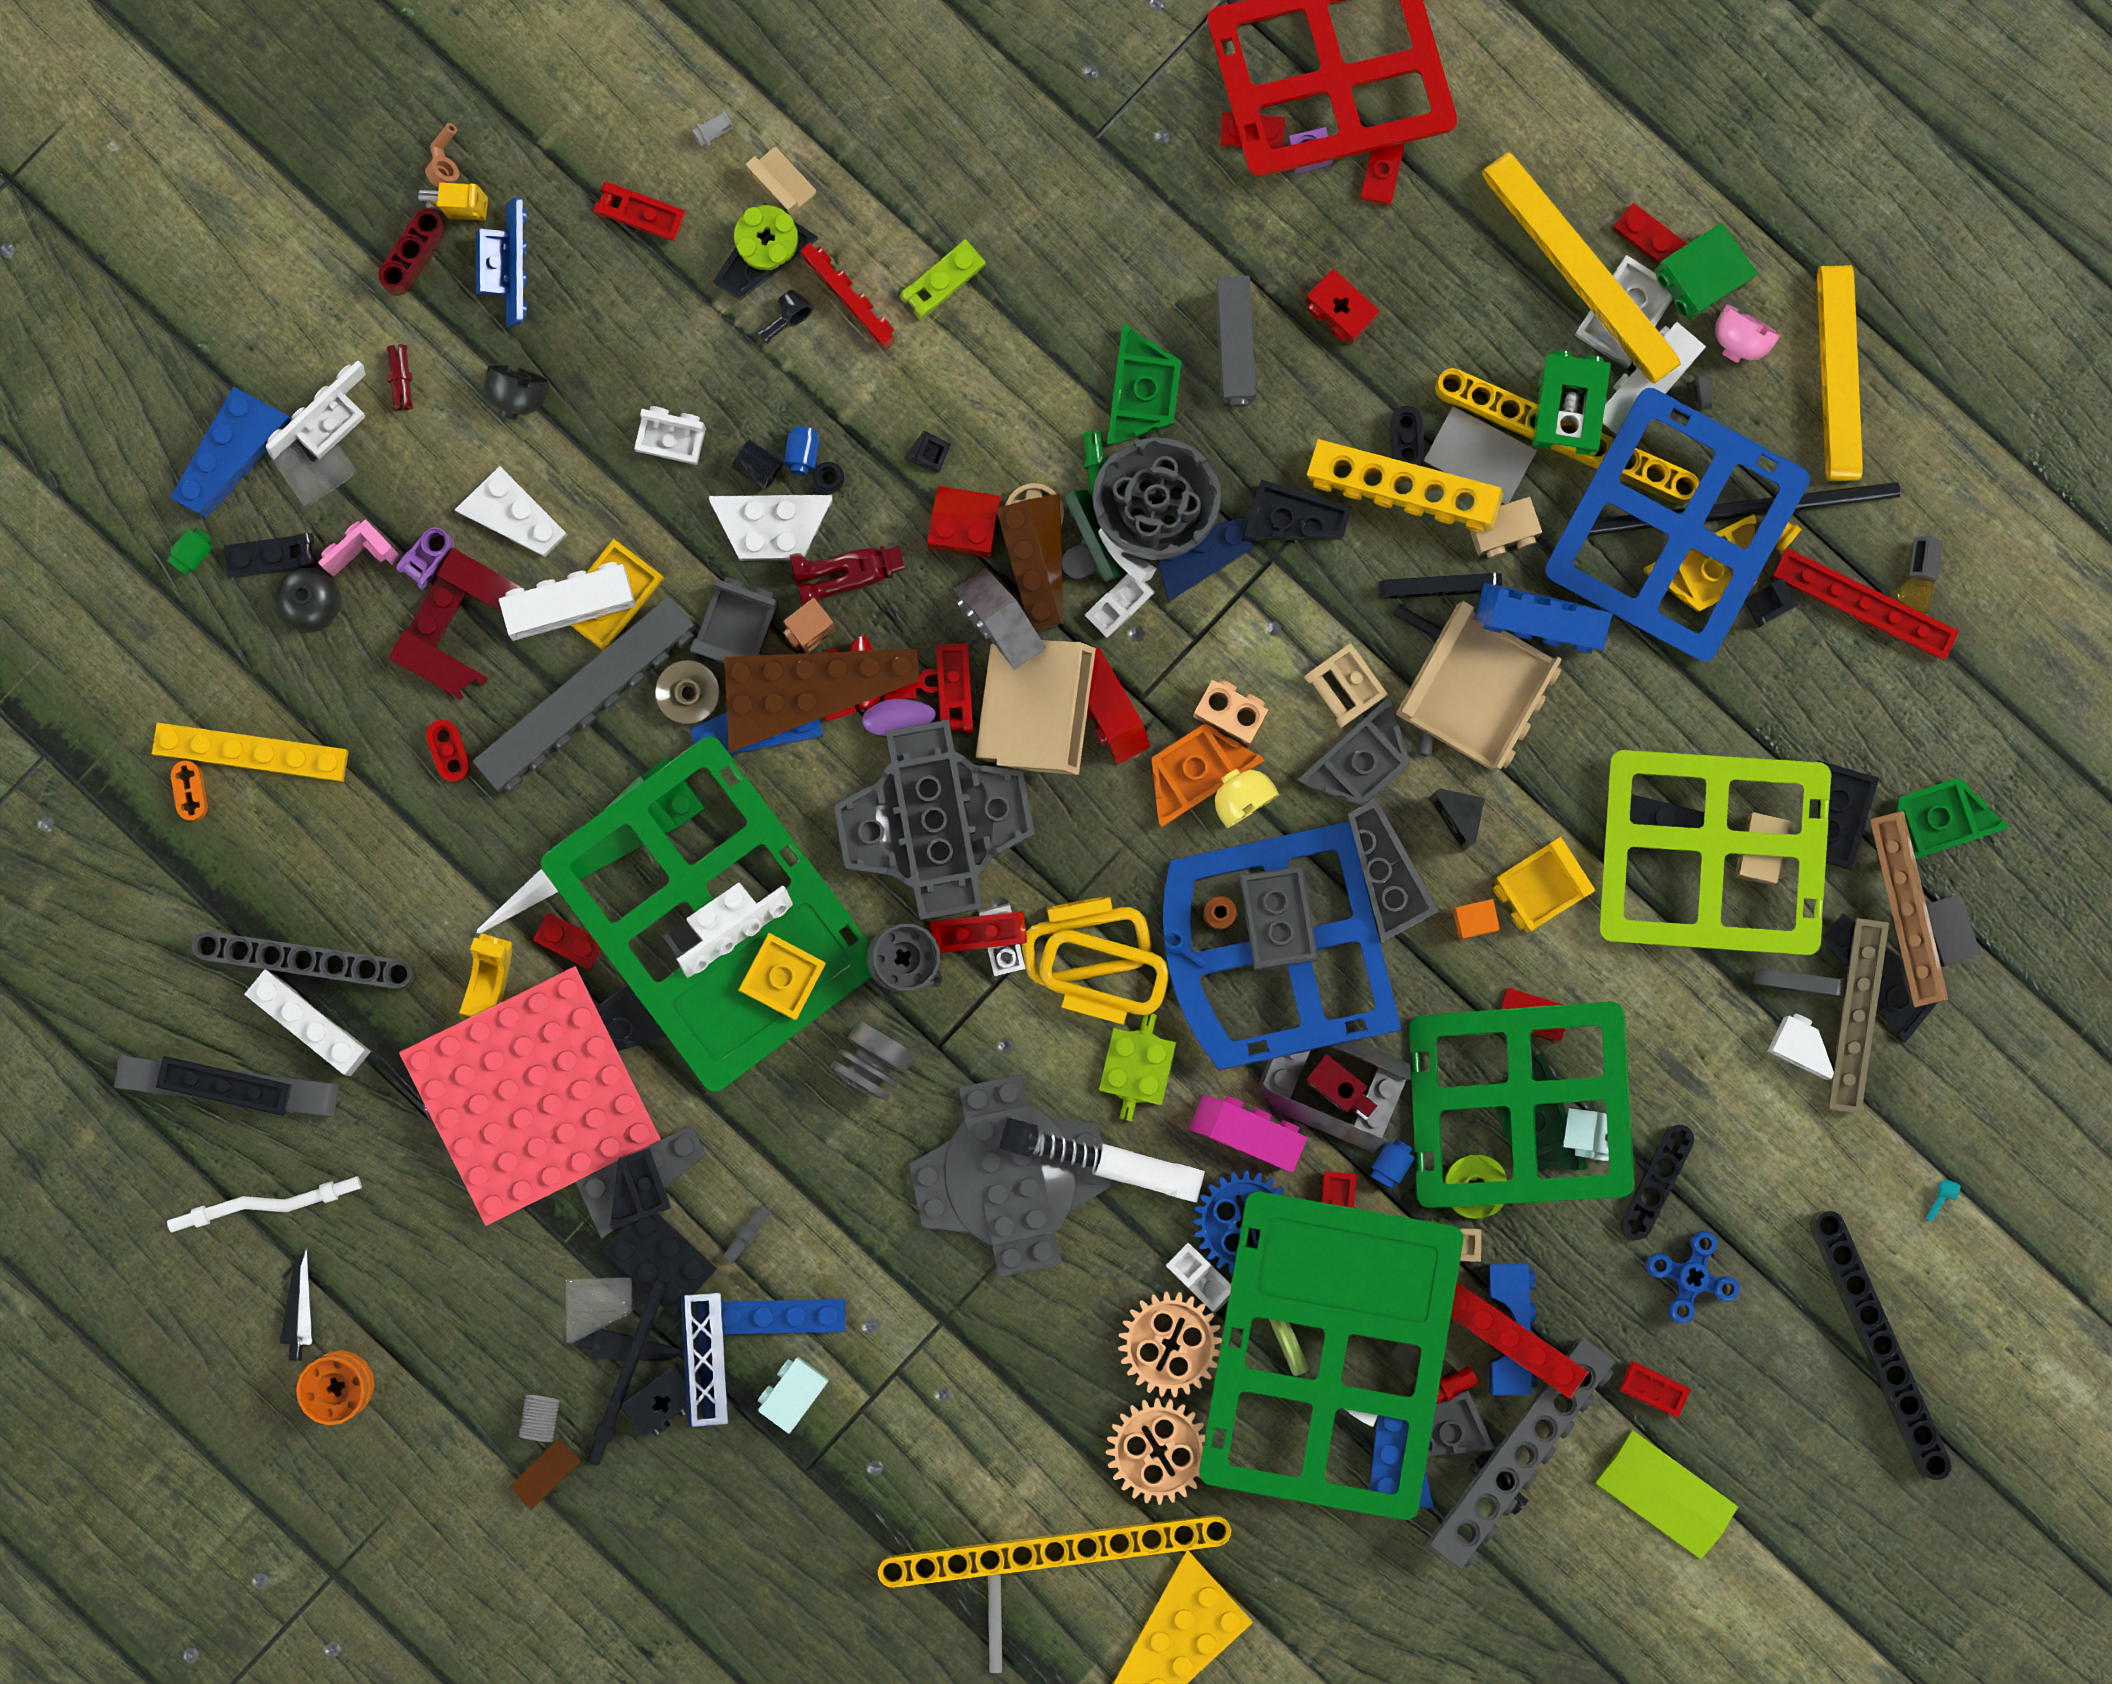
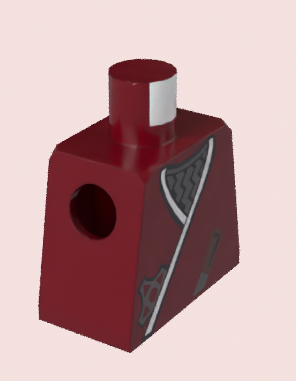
[1305,1054,1378,1120]

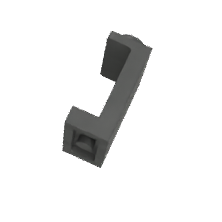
[690,577,778,666]

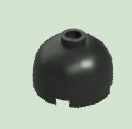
[484,364,549,419]
[276,568,341,632]

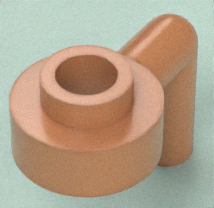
[425,123,459,187]

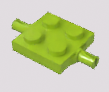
[1099,1014,1177,1122]

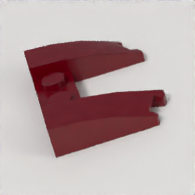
[388,547,522,699]

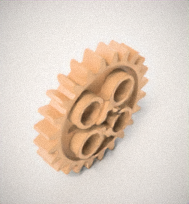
[1118,1292,1222,1397]
[1106,1398,1206,1505]

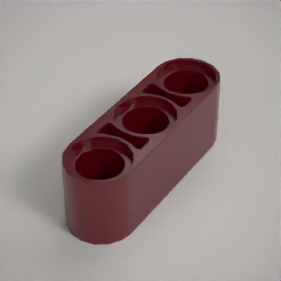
[378,208,445,296]

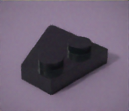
[610,1146,671,1229]

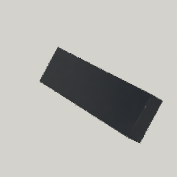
[156,1056,292,1116]

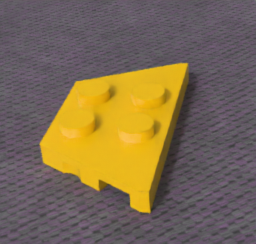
[1643,514,1757,613]

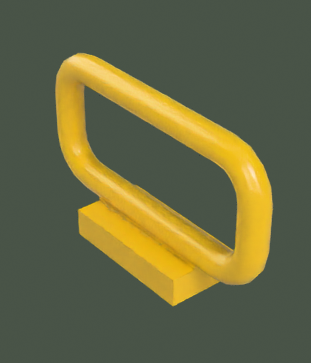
[1022,895,1151,986]
[1039,930,1169,1025]

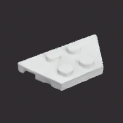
[709,495,832,561]

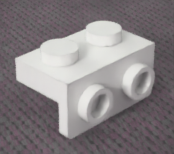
[634,406,706,465]

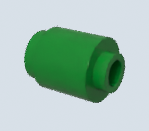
[167,527,213,575]

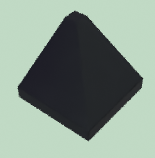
[905,431,951,473]

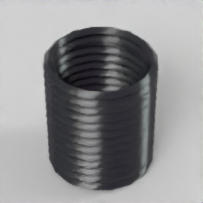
[731,440,783,490]

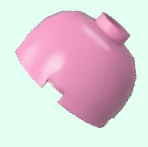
[1715,304,1781,363]

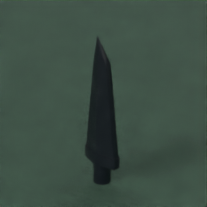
[280,1248,313,1361]
[576,1327,684,1361]

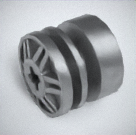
[830,1020,916,1101]

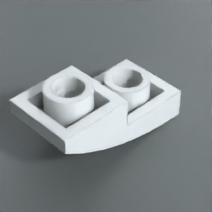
[978,903,1025,976]

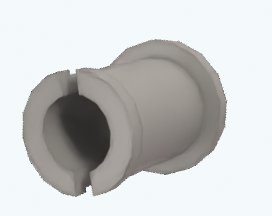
[691,111,734,147]

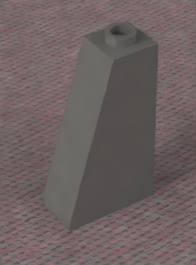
[1215,276,1256,408]

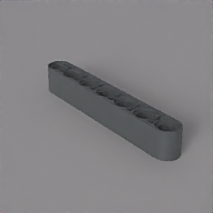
[192,931,416,990]
[114,1056,339,1117]

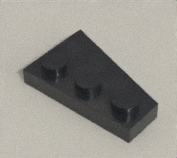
[1242,479,1352,541]
[1817,760,1879,870]

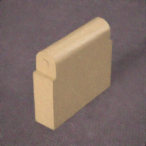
[975,640,1096,775]

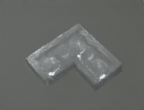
[268,440,358,508]

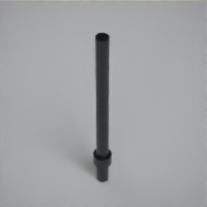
[587,1279,667,1465]

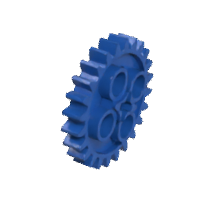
[1192,1171,1284,1274]

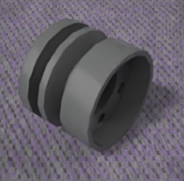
[866,924,940,992]

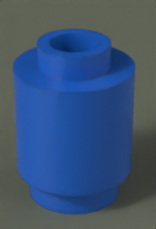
[783,426,820,476]
[1370,1139,1415,1190]

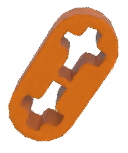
[171,761,208,822]

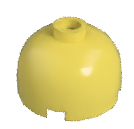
[1214,769,1280,828]

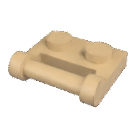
[1304,643,1388,728]

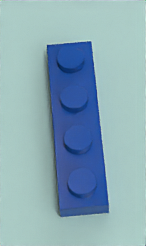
[721,1299,846,1334]

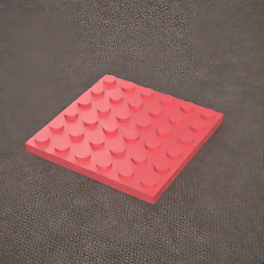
[399,966,661,1226]

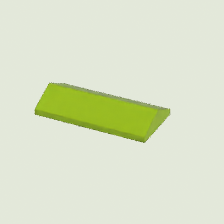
[1594,1430,1738,1559]

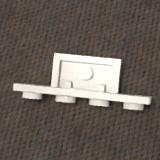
[266,361,366,460]
[677,883,793,978]

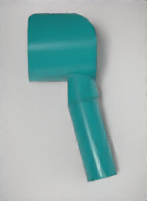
[1925,1180,1961,1222]

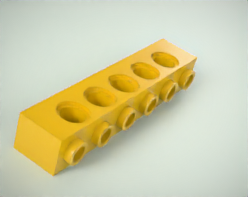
[1307,439,1504,533]

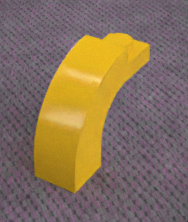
[459,933,512,1020]

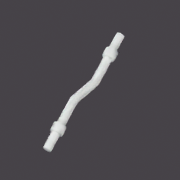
[167,1176,362,1232]

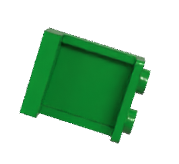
[1654,222,1758,321]

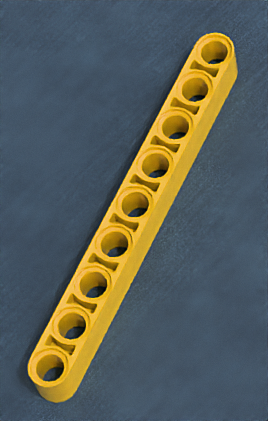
[1482,152,1681,384]
[1435,368,1700,505]

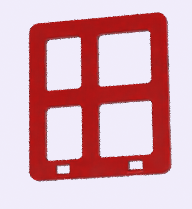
[1207,0,1457,176]

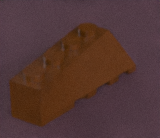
[996,494,1064,633]

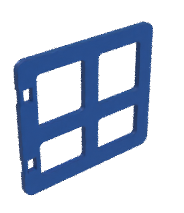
[1545,388,1810,661]

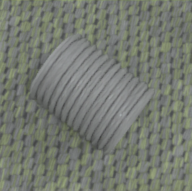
[518,1395,560,1442]

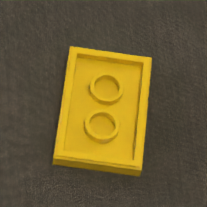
[570,538,665,651]

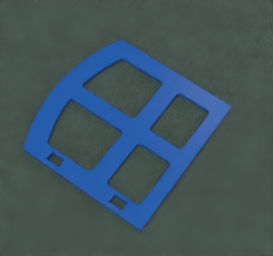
[1163,821,1401,1071]

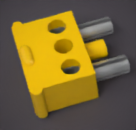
[418,182,488,221]

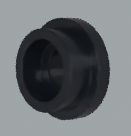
[813,462,845,494]

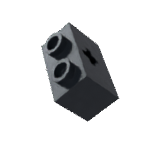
[622,1365,698,1437]

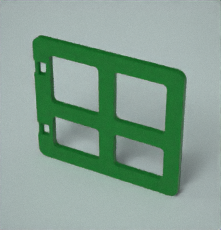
[1409,1001,1635,1208]

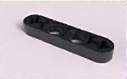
[1378,573,1503,599]
[1620,1125,1694,1240]

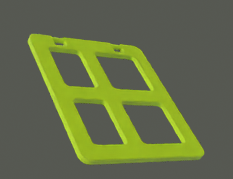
[1600,750,1831,955]

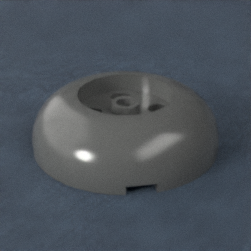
[1093,438,1221,560]

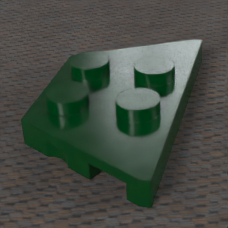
[1495,1052,1588,1170]

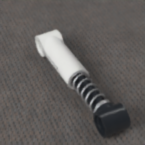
[999,1117,1205,1203]

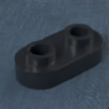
[1390,406,1424,466]

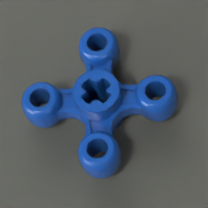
[1645,1230,1740,1324]

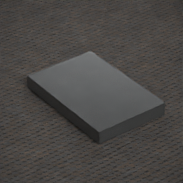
[1239,866,1318,971]

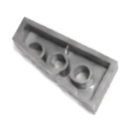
[1348,799,1439,942]

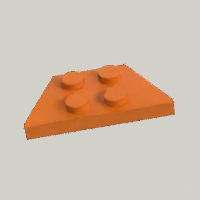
[1151,723,1265,828]

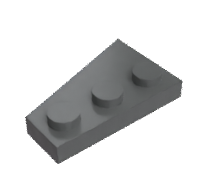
[1427,1389,1495,1457]

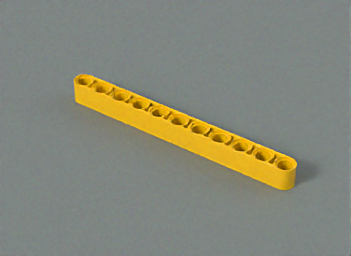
[878,1514,1231,1588]

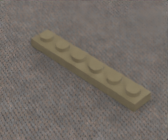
[1828,918,1889,1114]

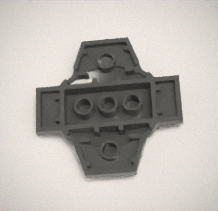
[834,720,1035,921]
[909,1074,1112,1277]

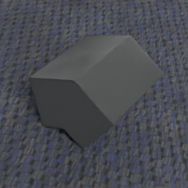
[1909,536,1943,583]

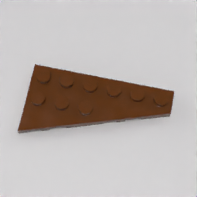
[724,649,919,753]

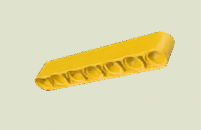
[1817,265,1863,481]

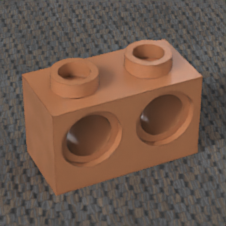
[783,598,837,653]

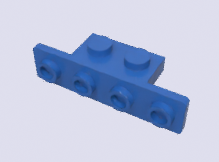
[476,197,527,328]

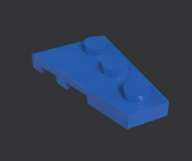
[1369,1415,1434,1509]

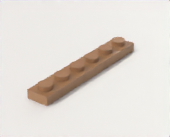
[1870,812,1949,1007]

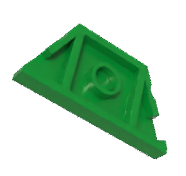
[1107,324,1182,446]
[1895,777,2009,859]

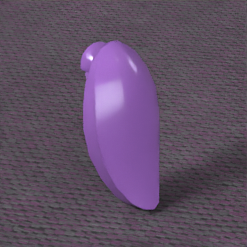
[862,699,936,736]

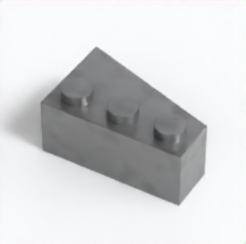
[954,568,1046,670]

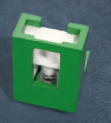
[1531,350,1611,456]

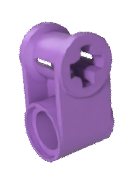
[396,527,455,590]

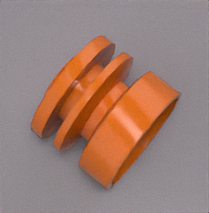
[296,1350,375,1425]

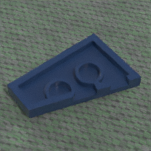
[1157,517,1253,603]

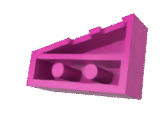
[1188,1095,1308,1173]

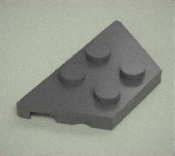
[1297,697,1410,807]

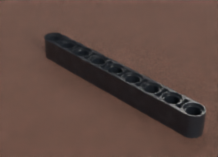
[1810,1211,1952,1480]

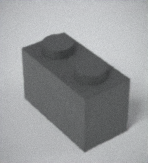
[1926,893,1981,967]

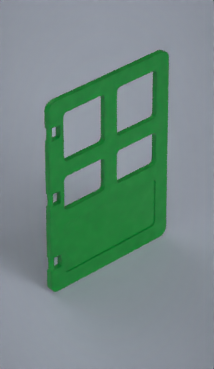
[541,736,871,1092]
[1199,1191,1464,1520]

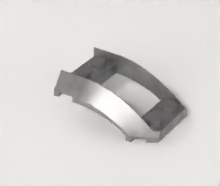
[1258,1025,1411,1153]

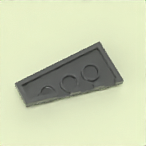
[576,1125,706,1239]

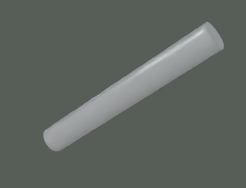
[988,1574,1002,1673]

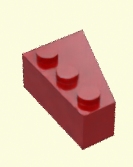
[1086,647,1151,765]

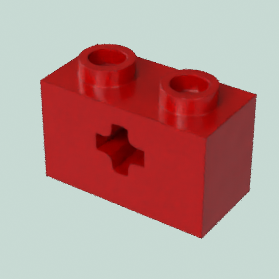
[1305,268,1380,345]

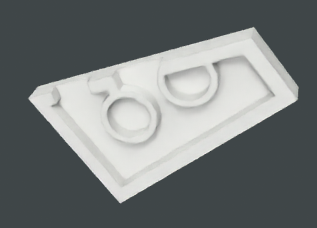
[455,466,567,557]

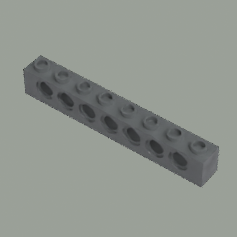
[1424,1338,1615,1570]

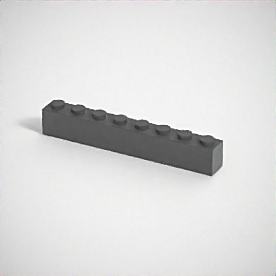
[473,596,696,793]

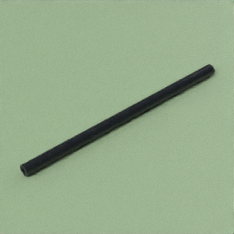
[1588,482,1900,536]

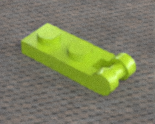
[899,239,986,320]

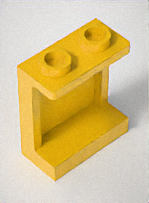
[1492,837,1596,934]

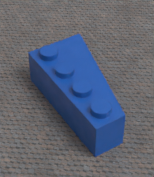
[171,386,291,519]
[1475,582,1613,654]

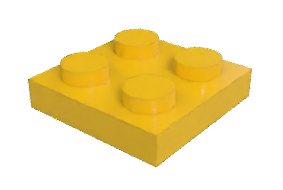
[738,933,826,1020]

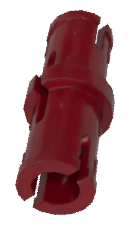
[387,344,413,411]

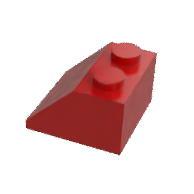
[927,486,1001,559]

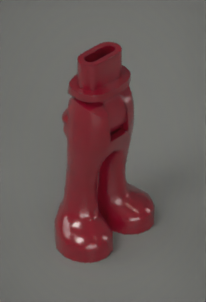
[789,546,905,606]

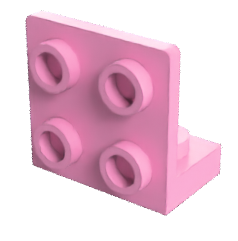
[318,519,401,576]

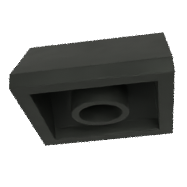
[1428,789,1485,852]

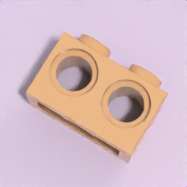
[1193,679,1268,747]

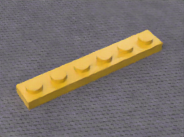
[152,723,348,782]

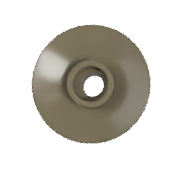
[655,660,719,724]

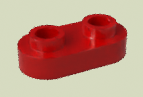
[426,719,470,782]

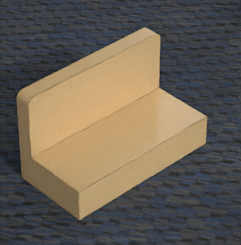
[745,147,816,216]

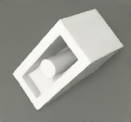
[1767,1014,1834,1080]

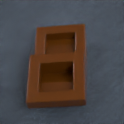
[509,1438,581,1511]

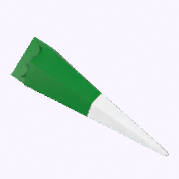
[476,757,706,933]

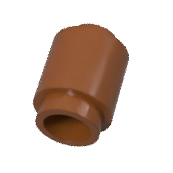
[1203,896,1237,931]

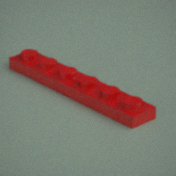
[1771,548,1959,661]
[1451,1282,1589,1399]

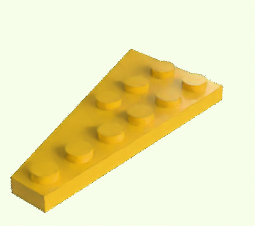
[1113,1550,1253,1684]

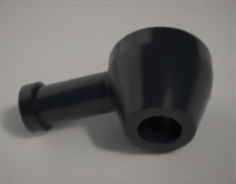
[758,290,814,344]

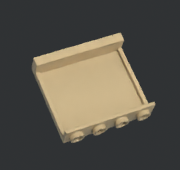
[1396,601,1562,772]

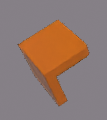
[1452,899,1500,941]

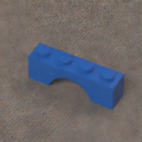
[1486,1264,1537,1395]

